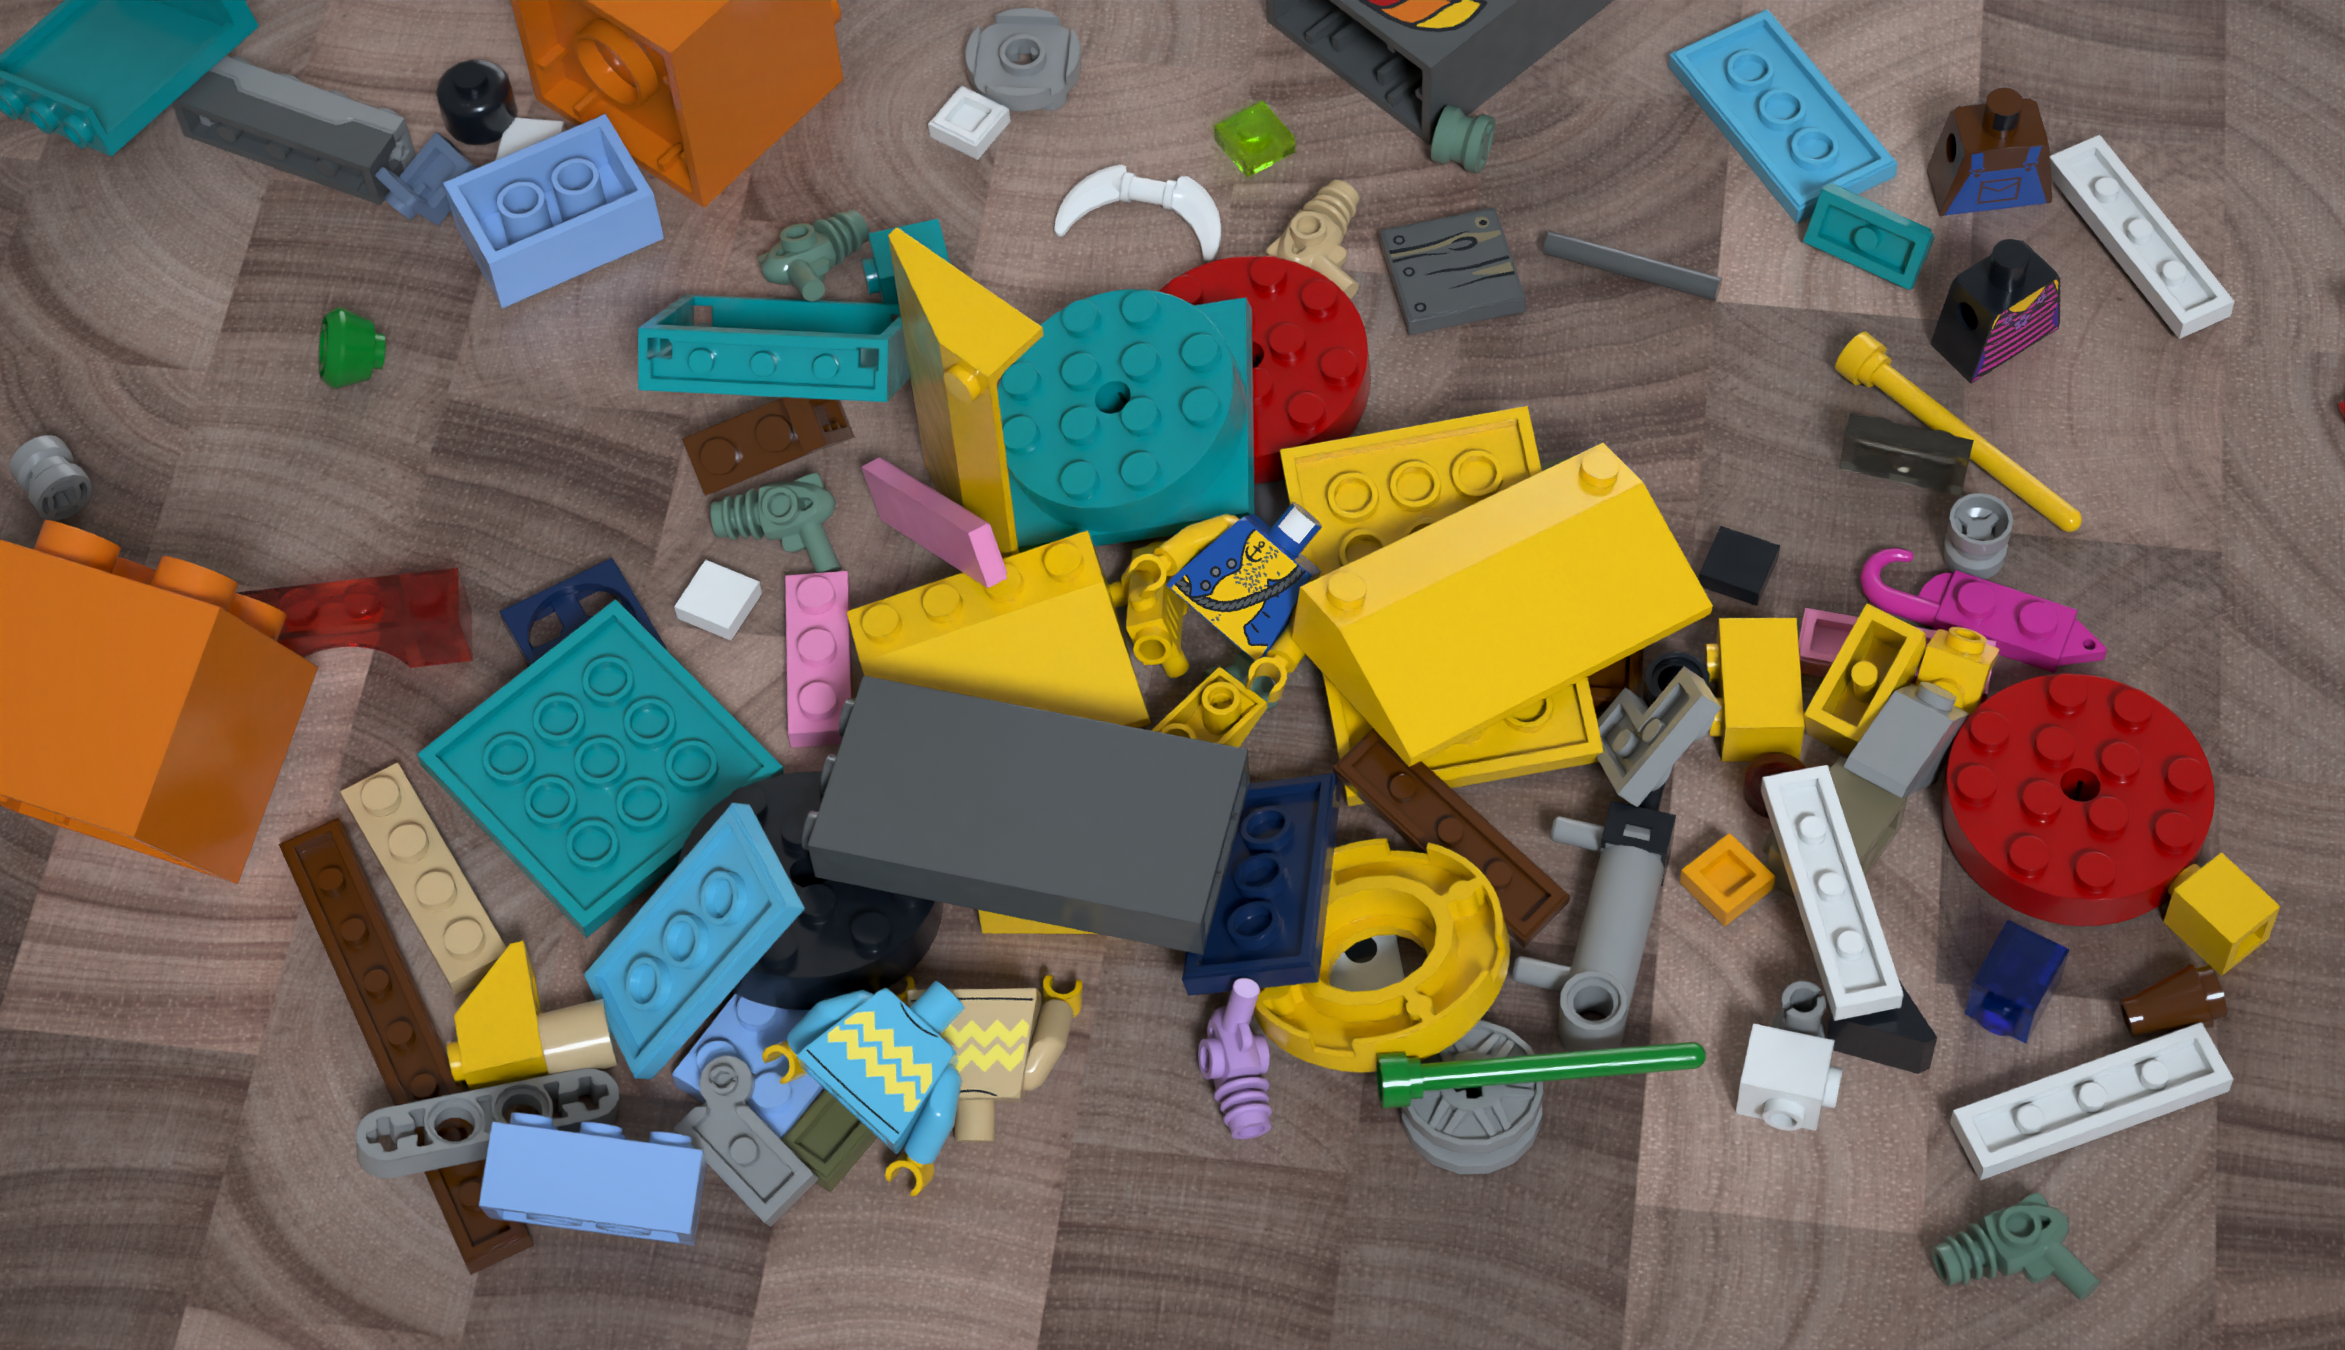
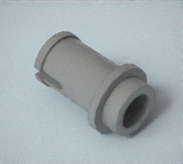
[1772,981,1826,1038]

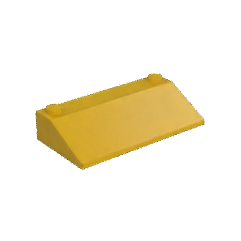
[888,227,1044,559]
[1292,443,1713,767]

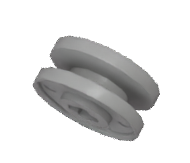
[1402,1020,1543,1174]

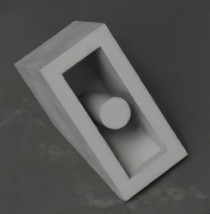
[1844,681,1970,798]

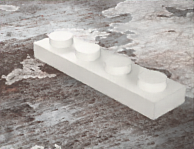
[2050,135,2235,339]
[1761,765,1904,1021]
[1950,1022,2234,1180]

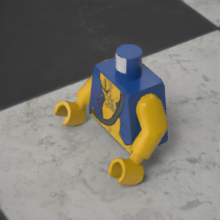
[1124,502,1322,703]

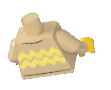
[896,974,1083,1143]

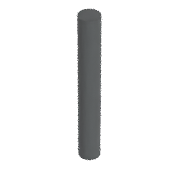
[1543,231,1722,301]

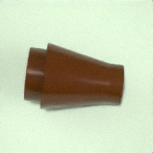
[2119,963,2227,1038]

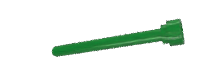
[1376,1042,1706,1109]

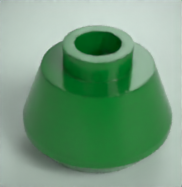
[318,307,386,389]

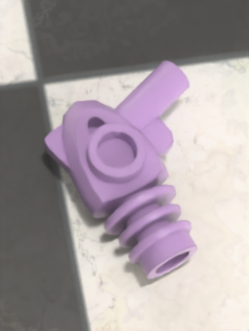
[1198,978,1272,1140]

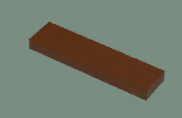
[1333,728,1570,948]

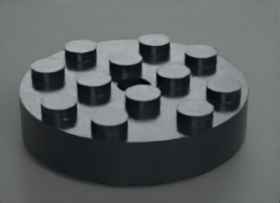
[678,771,943,1010]

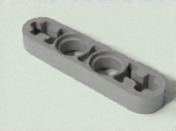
[356,1068,619,1178]

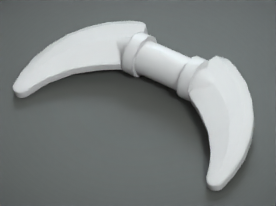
[1054,165,1221,263]

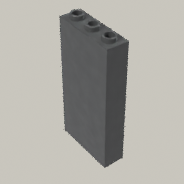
[802,675,1250,955]

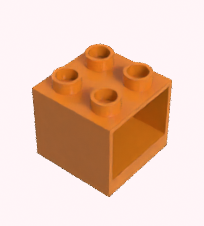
[510,0,843,208]
[0,520,318,884]

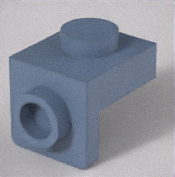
[375,132,478,226]

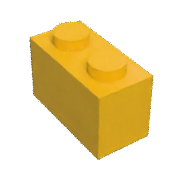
[1804,603,1926,756]
[1704,618,1805,762]

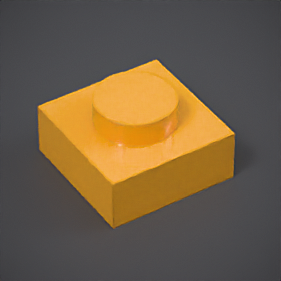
[1680,833,1775,926]

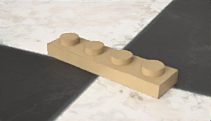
[340,762,507,996]

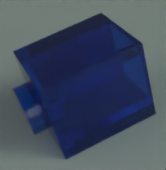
[1965,920,2070,1043]

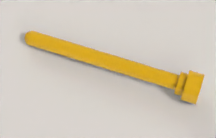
[1835,331,2082,532]

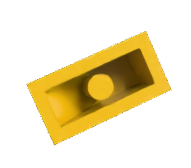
[447,941,549,1091]

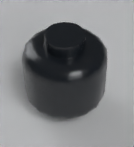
[436,59,518,145]

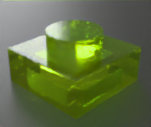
[1214,100,1296,178]

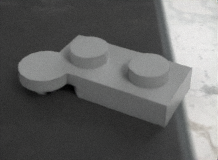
[674,1055,819,1227]

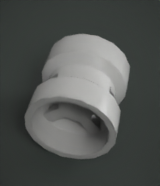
[9,435,93,521]
[1942,493,2014,579]

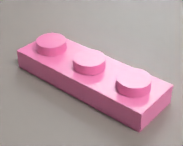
[785,571,853,748]

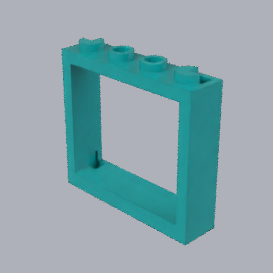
[638,294,910,402]

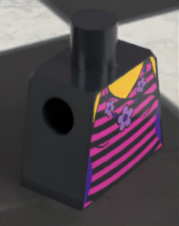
[1931,239,2060,384]

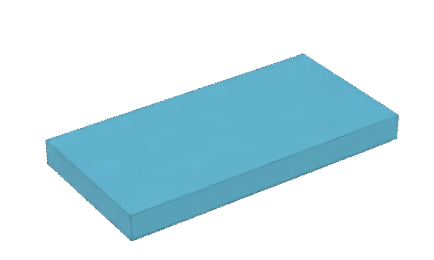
[1669,9,1898,224]
[583,803,805,1079]

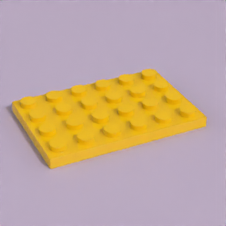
[1280,406,1604,807]

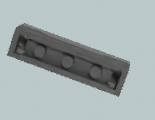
[172,56,416,205]

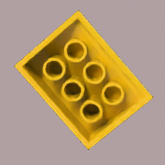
[846,530,1151,728]

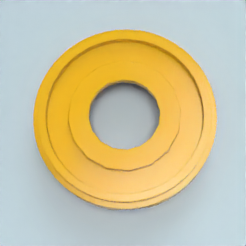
[1253,838,1510,1073]

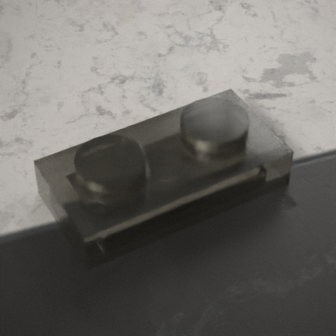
[1839,413,1974,496]

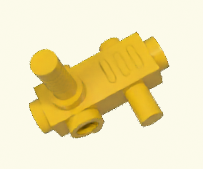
[1108,540,1189,678]

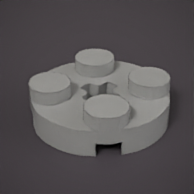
[965,8,1082,111]

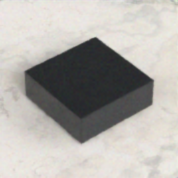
[1698,526,1780,606]

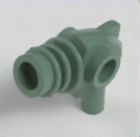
[757,210,869,302]
[710,473,841,573]
[1931,1192,2100,1301]

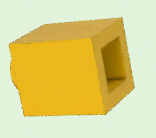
[2164,852,2281,976]

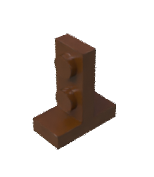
[682,397,855,496]

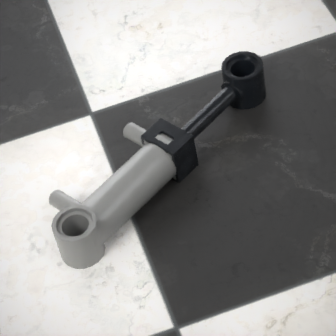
[1512,651,1709,1052]

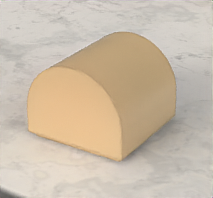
[538,999,619,1075]

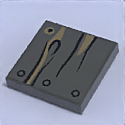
[1380,207,1526,335]

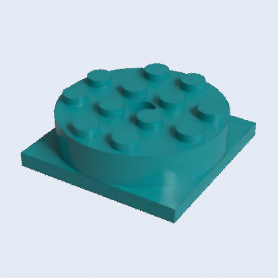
[998,289,1255,553]

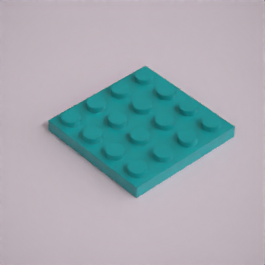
[417,599,784,938]

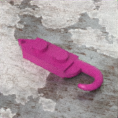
[1860,548,2107,673]

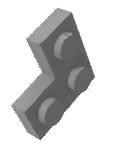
[1596,666,1721,807]

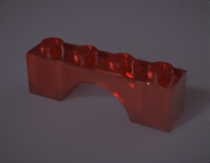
[235,568,473,668]

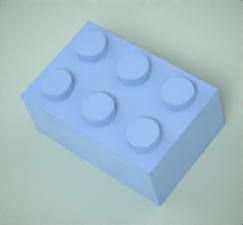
[443,114,664,308]
[479,1113,707,1246]

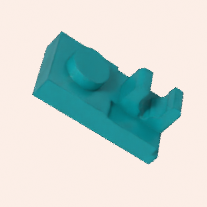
[1803,183,1935,290]

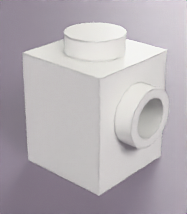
[1736,1023,1843,1131]

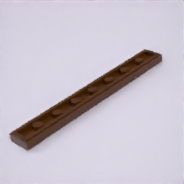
[279,818,534,1275]

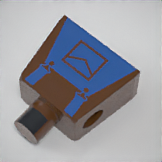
[1927,88,2052,216]

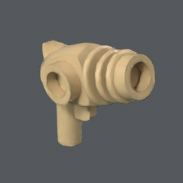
[1266,180,1360,299]

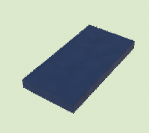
[1182,773,1341,996]

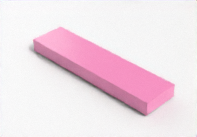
[861,457,1007,588]

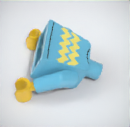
[762,981,965,1197]

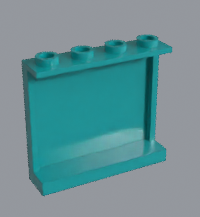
[0,0,259,157]

